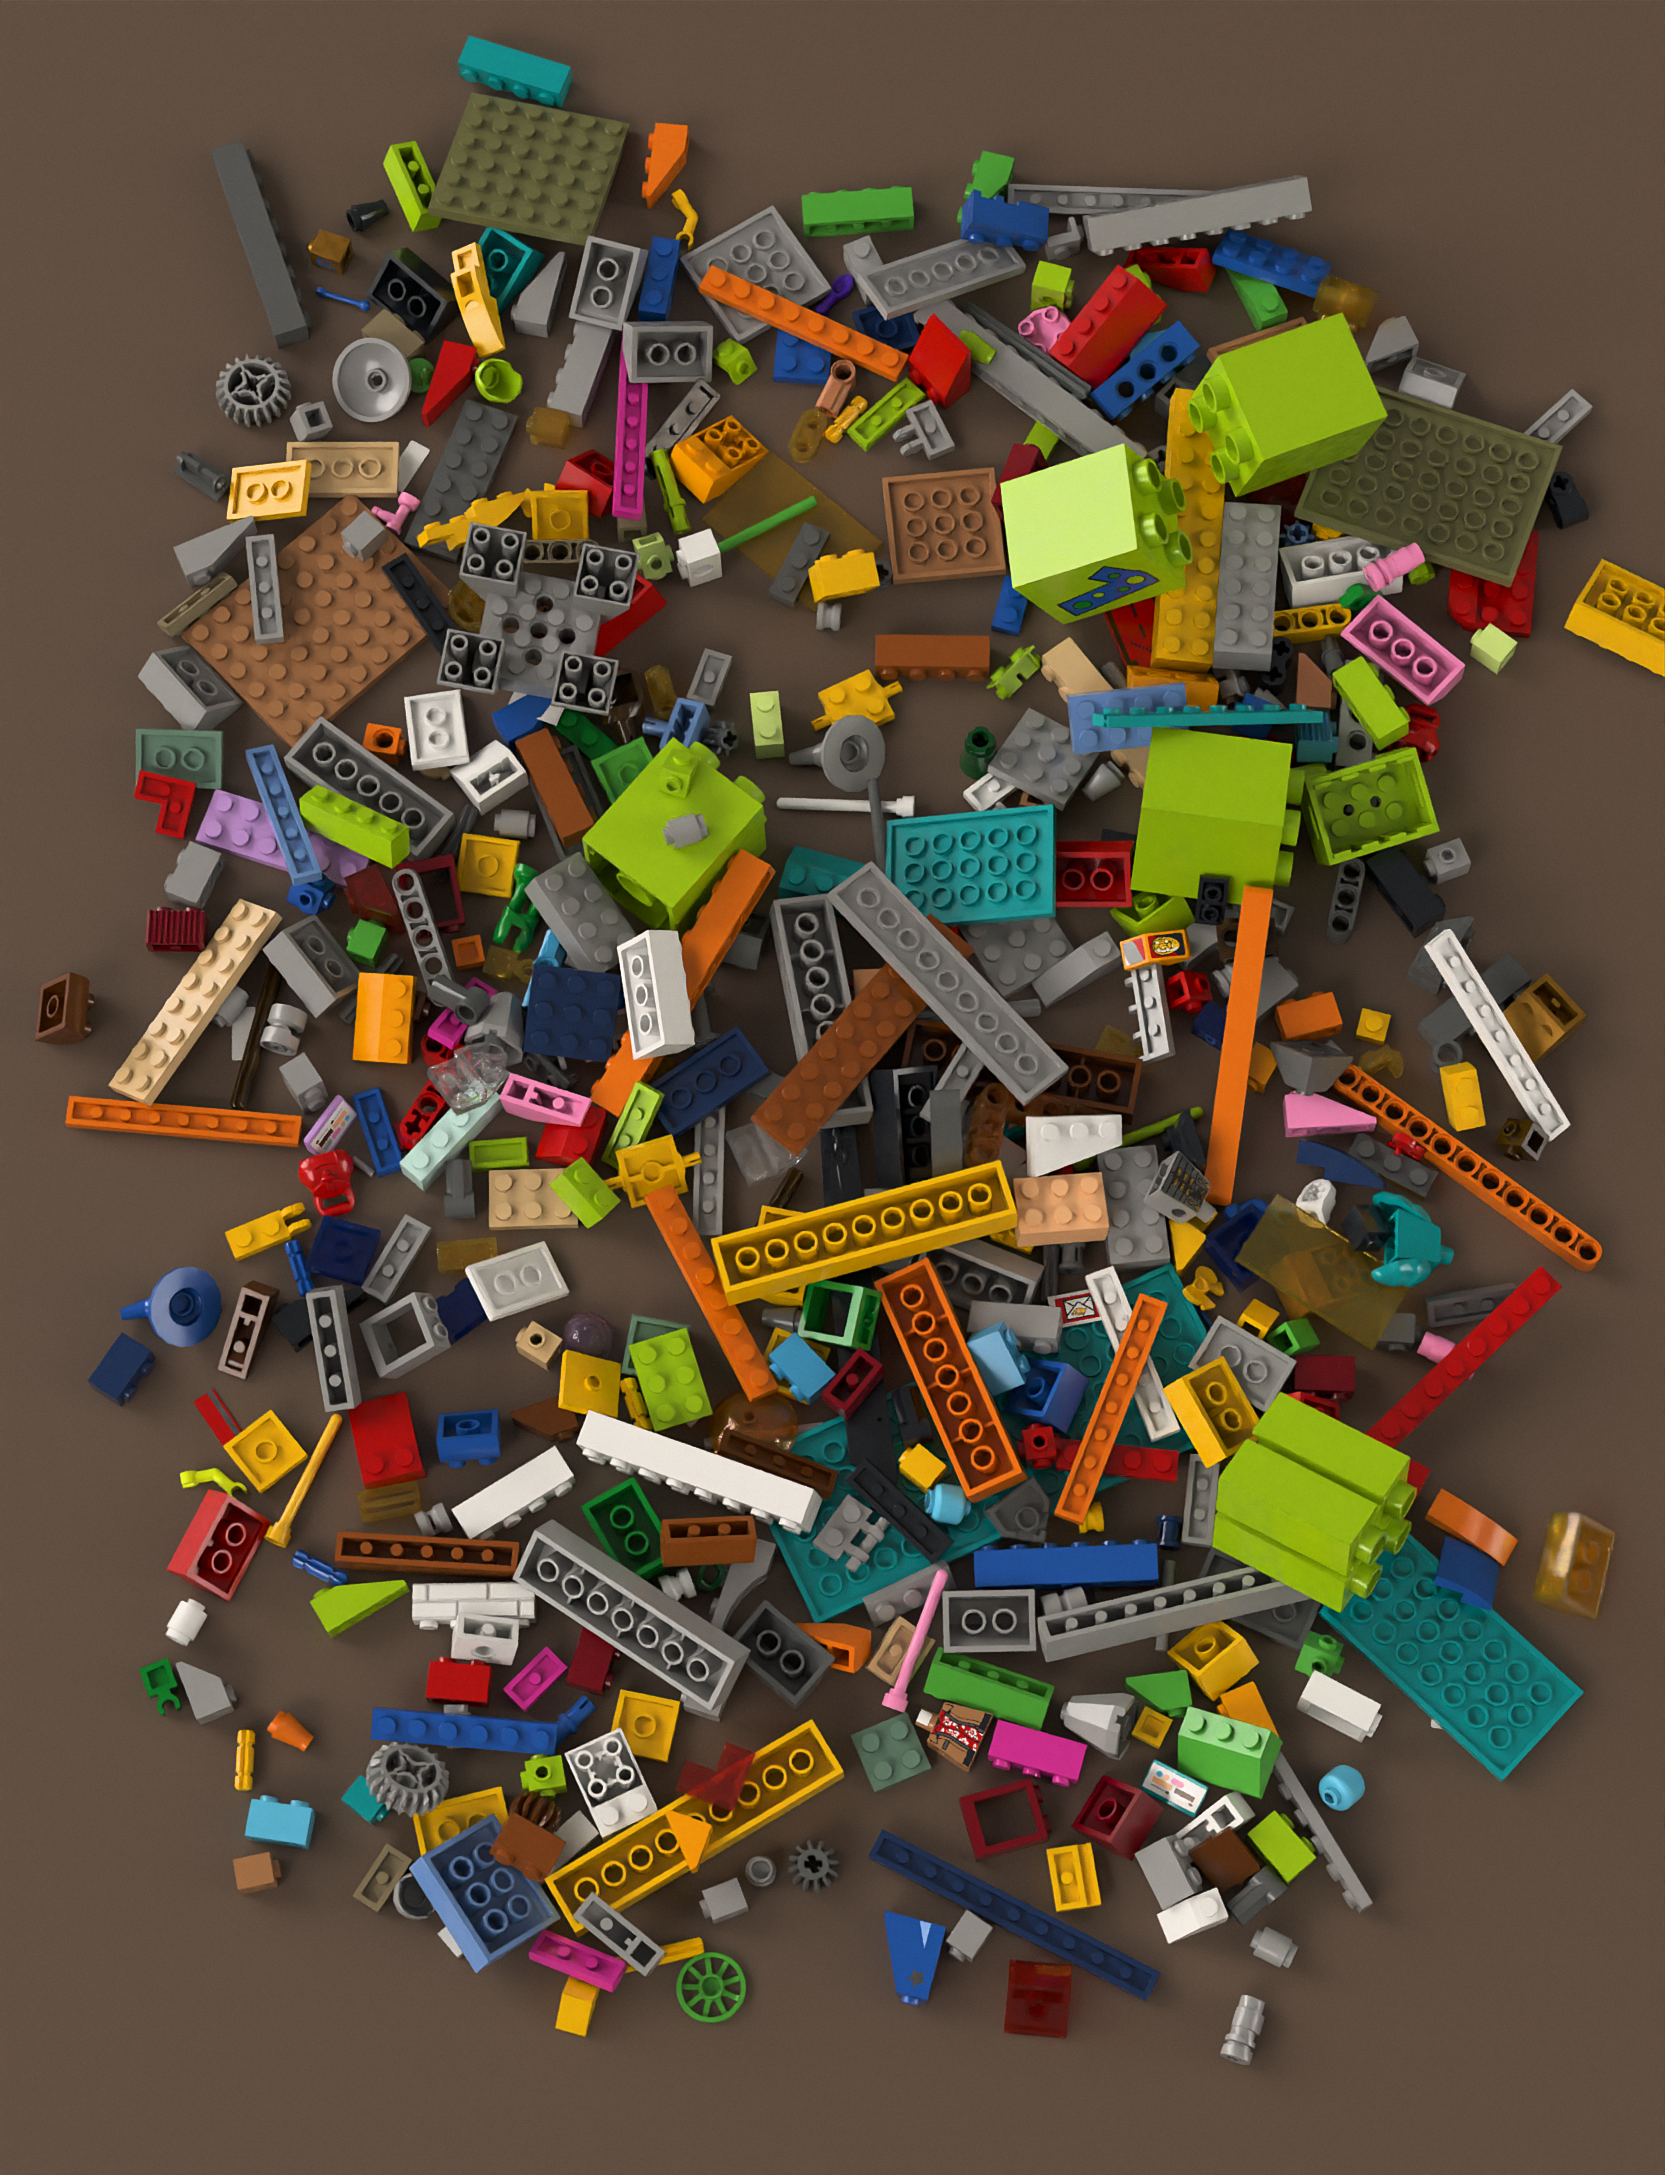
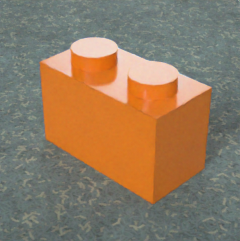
[1274,991,1343,1041]

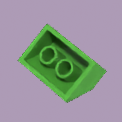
[1178,1706,1283,1799]

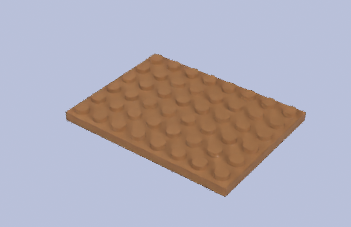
[181,495,464,749]

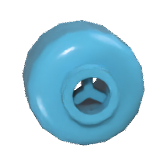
[924,1483,971,1525]
[1319,1765,1365,1811]

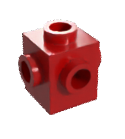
[1164,970,1213,1014]
[1016,1423,1061,1469]

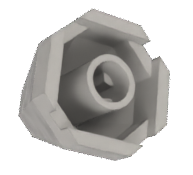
[464,992,525,1067]
[1060,1693,1138,1760]

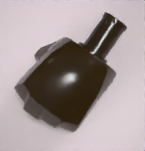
[593,667,645,745]

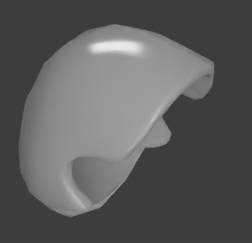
[393,1873,435,1920]

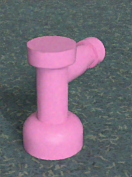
[371,492,421,536]

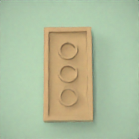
[286,442,400,498]

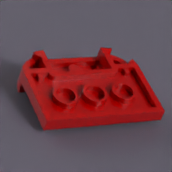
[1446,530,1539,638]

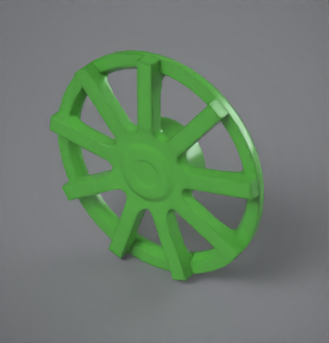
[676,1952,746,2023]

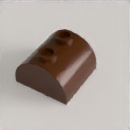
[35,972,94,1045]

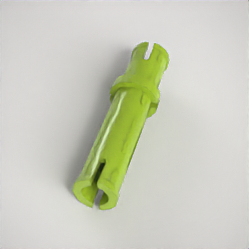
[649,449,691,535]

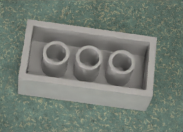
[524,852,637,973]
[1095,1145,1170,1273]

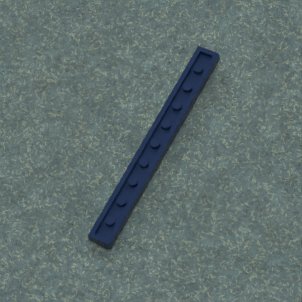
[868,1829,1160,2002]

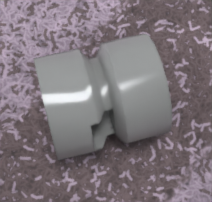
[260,1003,308,1056]
[1039,1585,1088,1616]

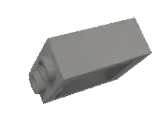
[359,1292,451,1379]

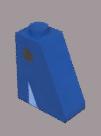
[884,1911,946,2007]

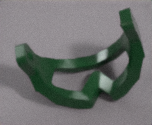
[695,1564,726,1594]

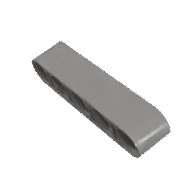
[392,868,455,1007]

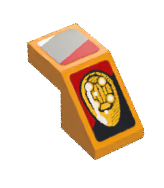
[1120,929,1192,971]

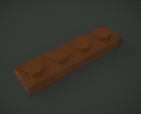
[717,1427,839,1501]

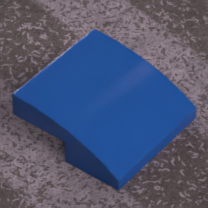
[1434,1536,1500,1610]

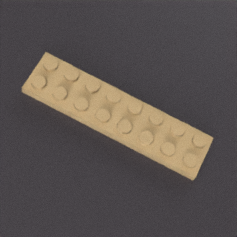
[108,899,283,1106]

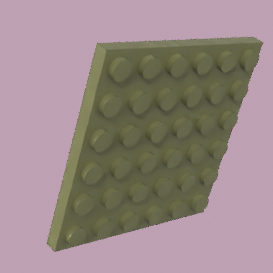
[428,92,630,246]

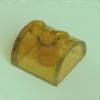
[1313,274,1380,332]

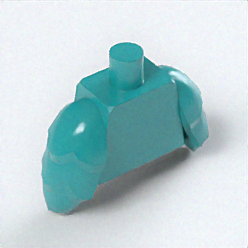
[1371,1191,1454,1288]

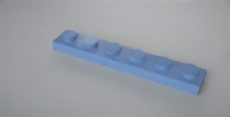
[245,744,322,886]

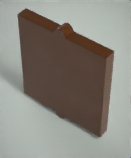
[1188,1826,1262,1894]

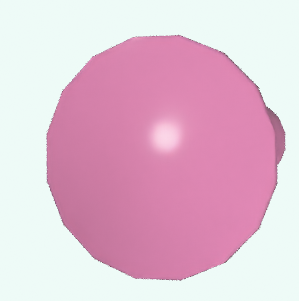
[1018,306,1071,358]

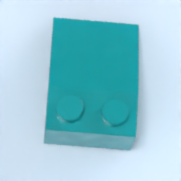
[478,227,545,316]

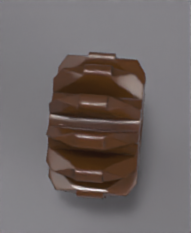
[508,1791,562,1834]

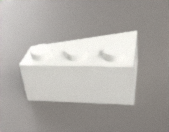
[1026,1114,1122,1177]

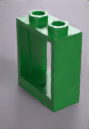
[797,1280,883,1351]

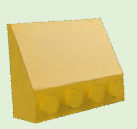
[1564,559,1665,677]

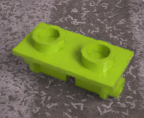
[986,645,1042,700]

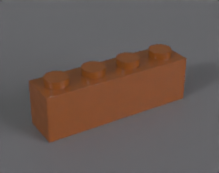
[875,634,990,681]
[515,727,598,848]

